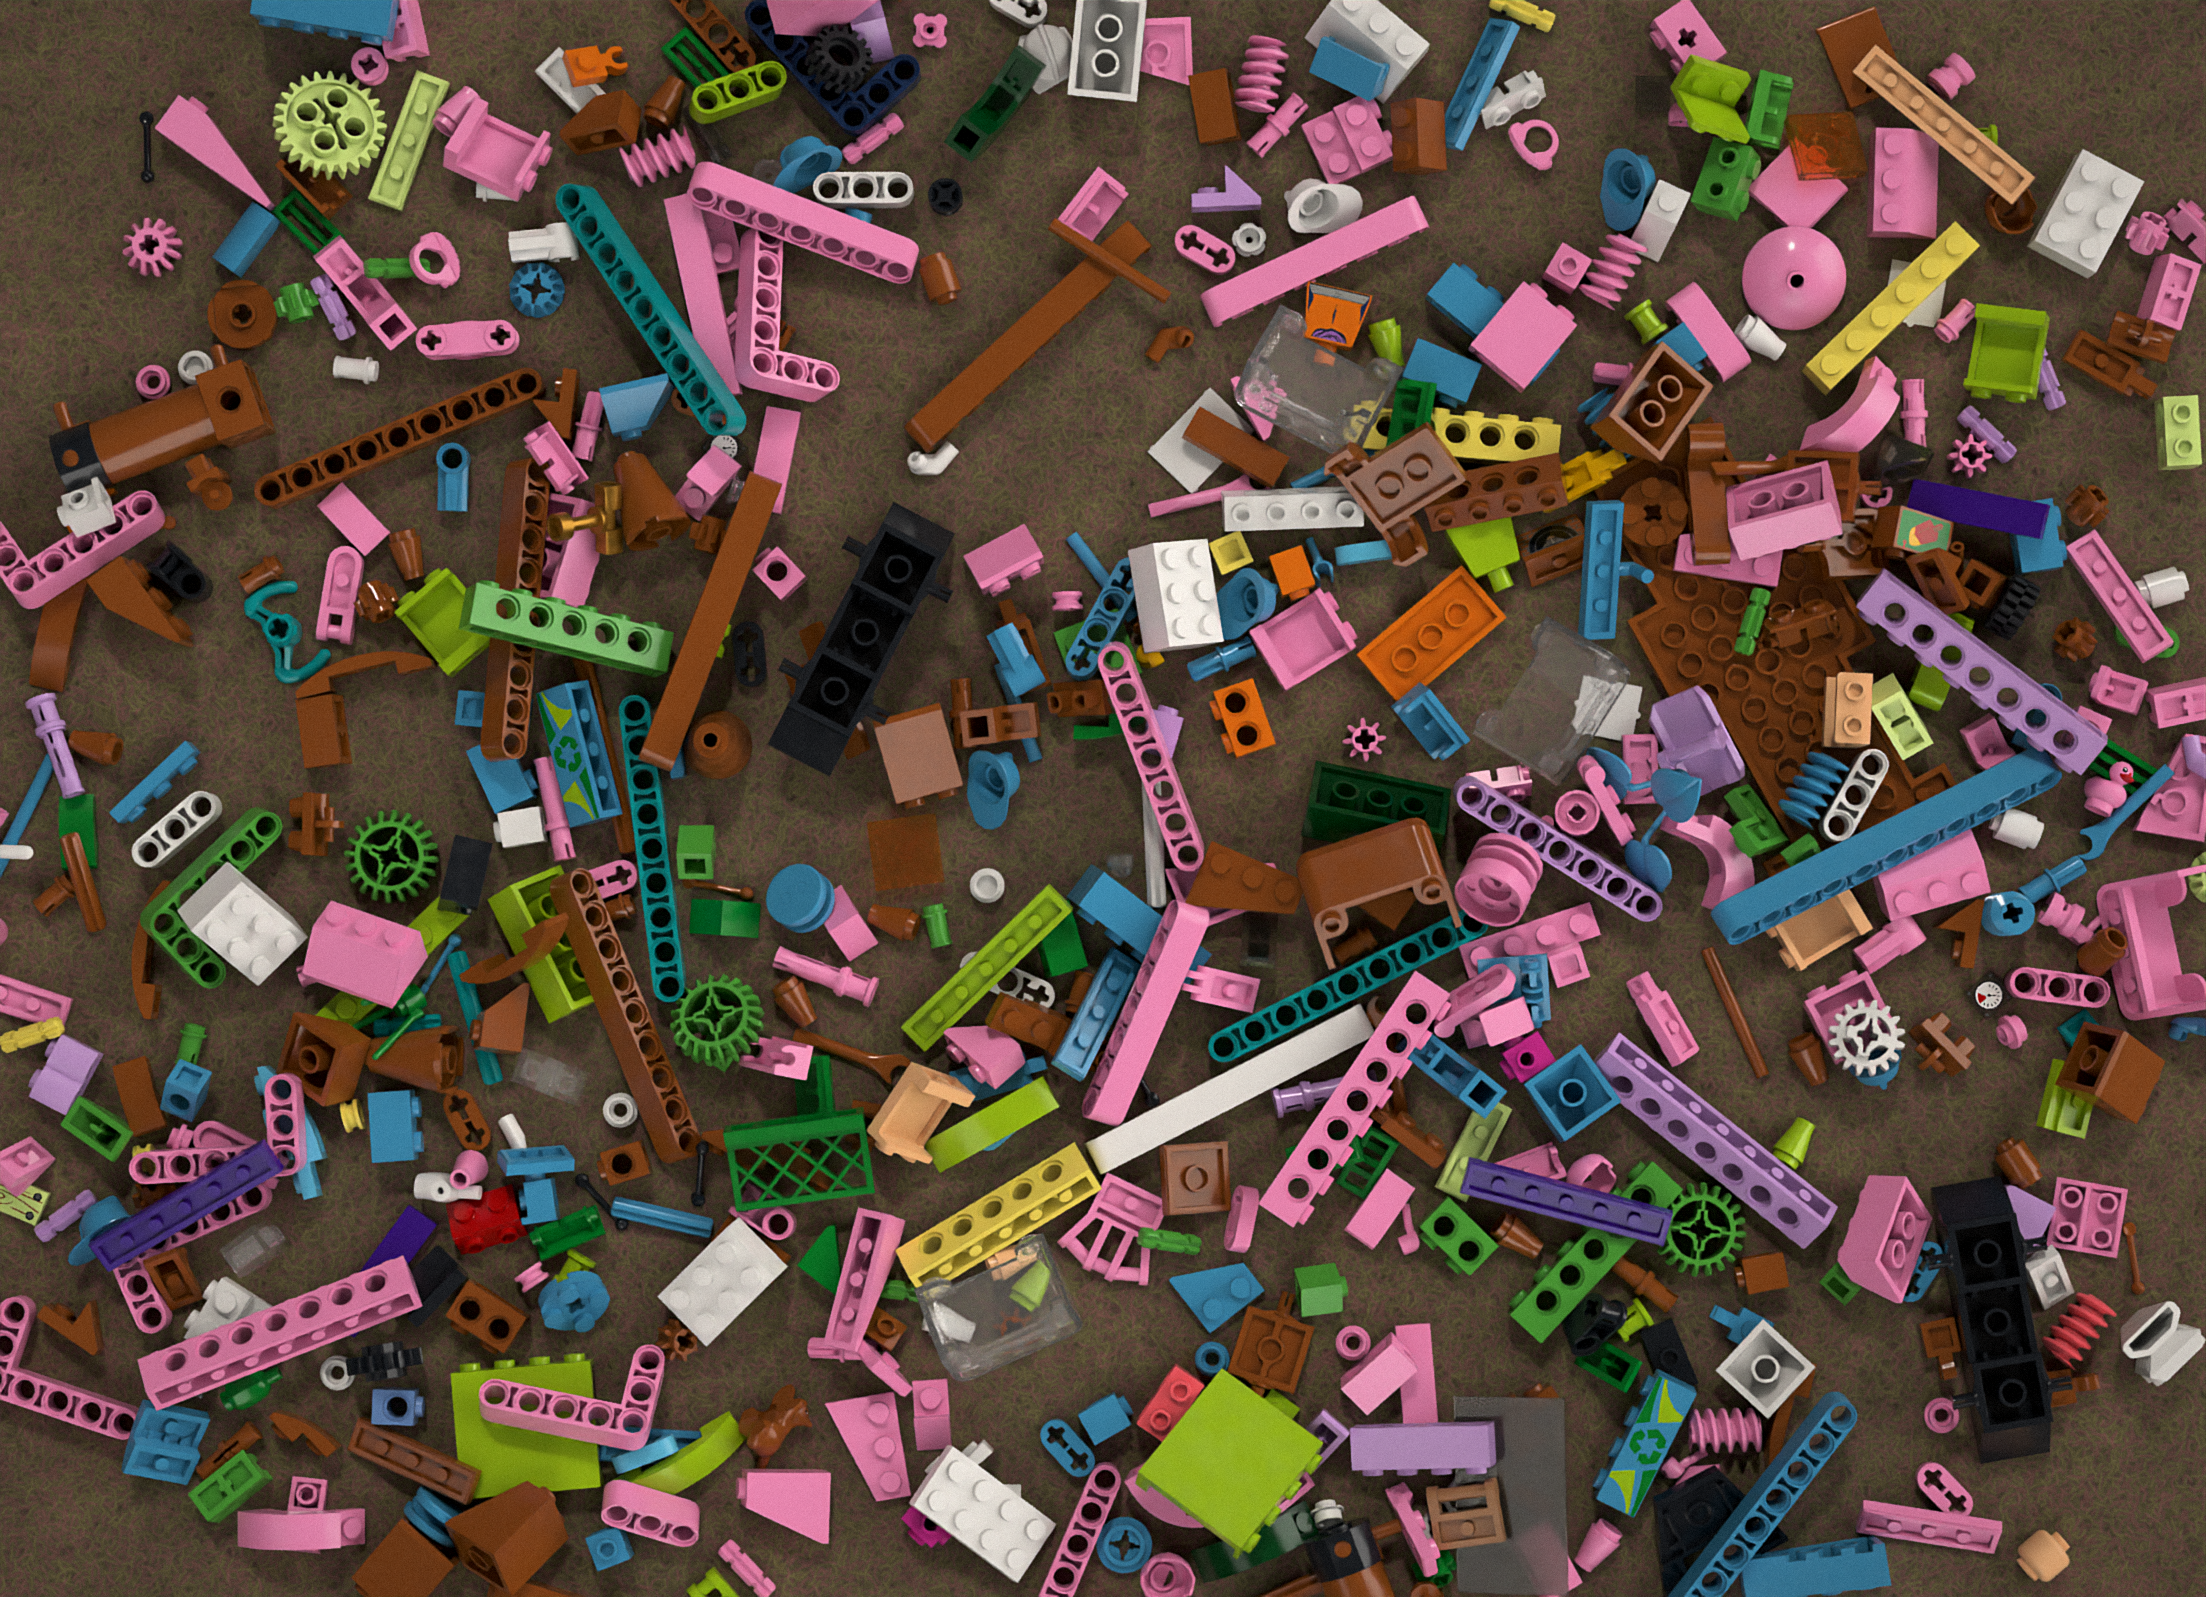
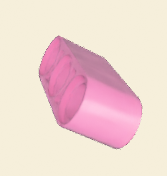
[1665,282,1751,383]
[2004,967,2110,1008]
[601,1480,701,1547]

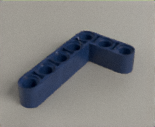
[745,0,921,137]

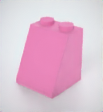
[766,0,878,36]

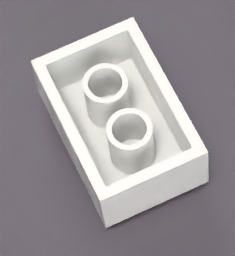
[1067,0,1147,102]
[2027,149,2144,279]
[1128,539,1224,653]
[177,862,308,986]
[657,1217,788,1347]

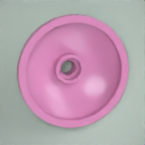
[1742,226,1846,330]

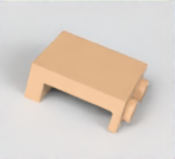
[1821,672,1873,749]
[1766,889,1873,971]
[866,1062,976,1164]

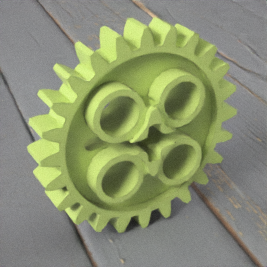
[272,71,387,180]

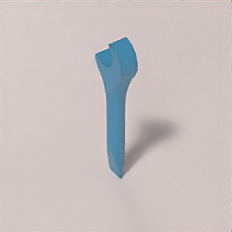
[2078,764,2175,860]

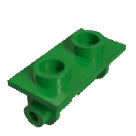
[529,1204,606,1261]

